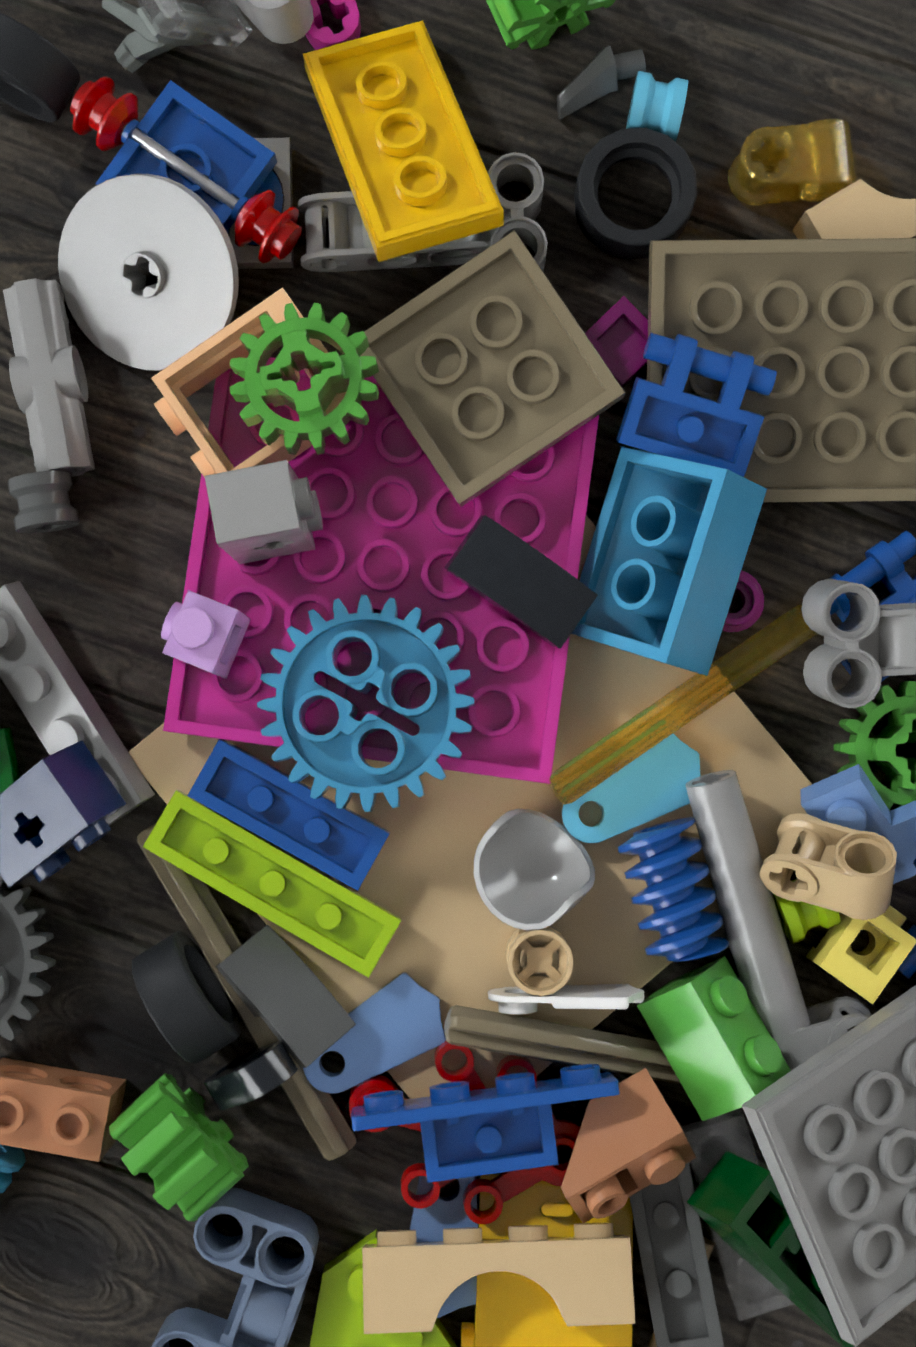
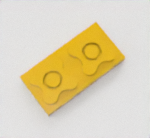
[303,20,504,262]

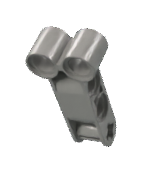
[298,152,548,273]
[801,579,916,708]

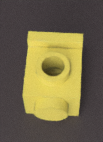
[806,906,916,1004]

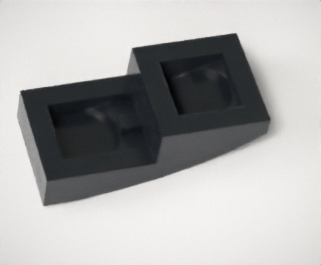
[444,515,598,649]

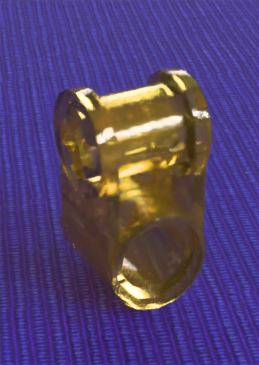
[728,119,857,206]

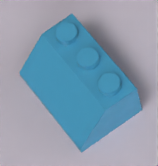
[571,447,767,676]

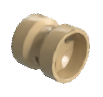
[506,925,574,996]

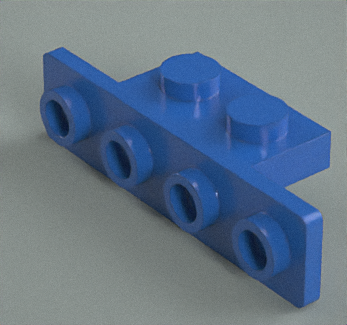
[351,1064,620,1183]

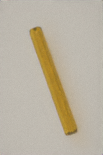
[549,605,817,805]

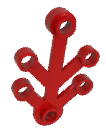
[349,1041,581,1224]

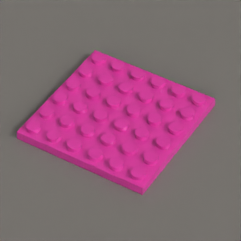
[163,356,599,784]

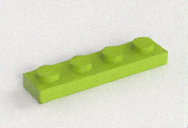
[143,790,401,978]

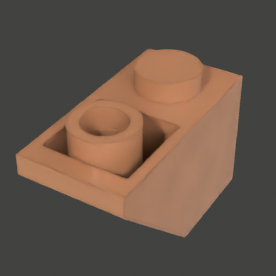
[561,1068,696,1224]

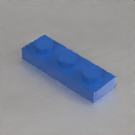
[187,739,390,891]

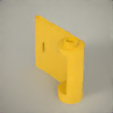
[461,1174,633,1347]

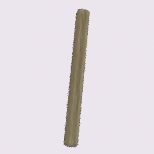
[137,823,357,1161]

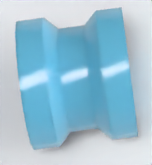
[626,71,688,142]

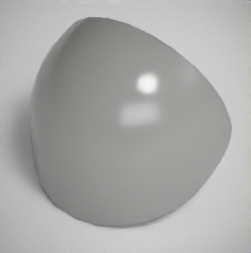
[473,809,595,931]

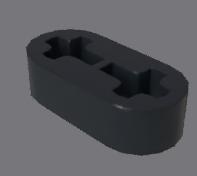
[204,1040,298,1111]

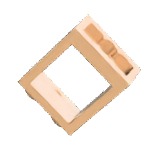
[151,287,362,478]

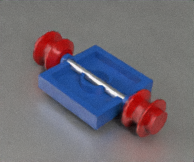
[70,76,302,264]

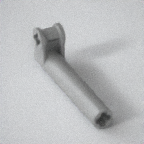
[685,770,871,1071]

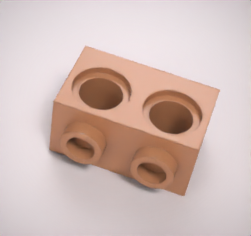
[0,1057,127,1162]

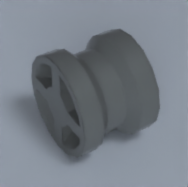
[7,470,80,534]

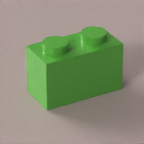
[637,956,791,1121]

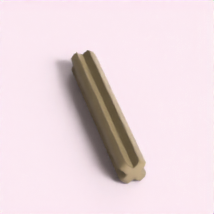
[444,1005,681,1084]

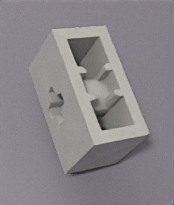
[205,460,323,564]

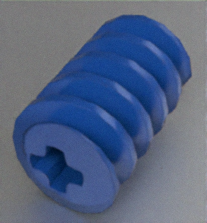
[617,817,729,962]

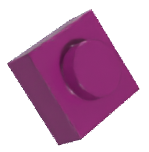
[585,296,648,388]

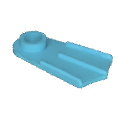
[562,727,701,843]

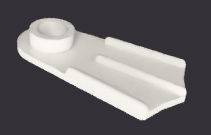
[488,984,644,1014]

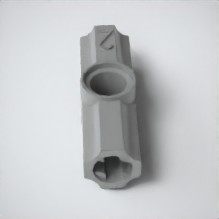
[3,278,95,477]

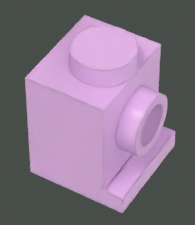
[161,590,251,679]

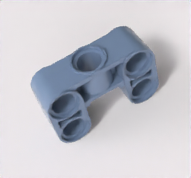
[151,1187,319,1347]

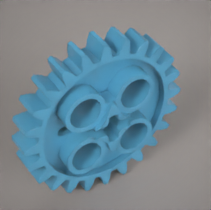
[257,595,475,812]

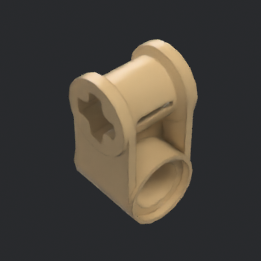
[760,813,897,920]

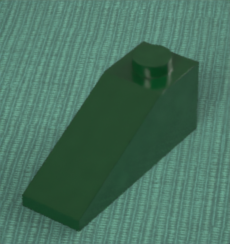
[687,1151,854,1347]

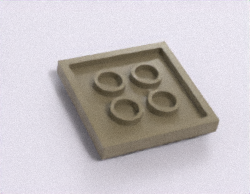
[360,230,625,507]

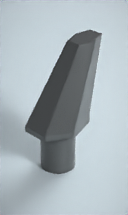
[557,46,646,119]

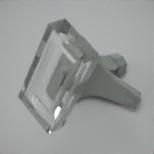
[102,0,253,73]

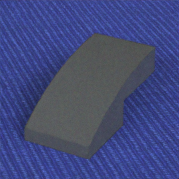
[216,925,356,1068]

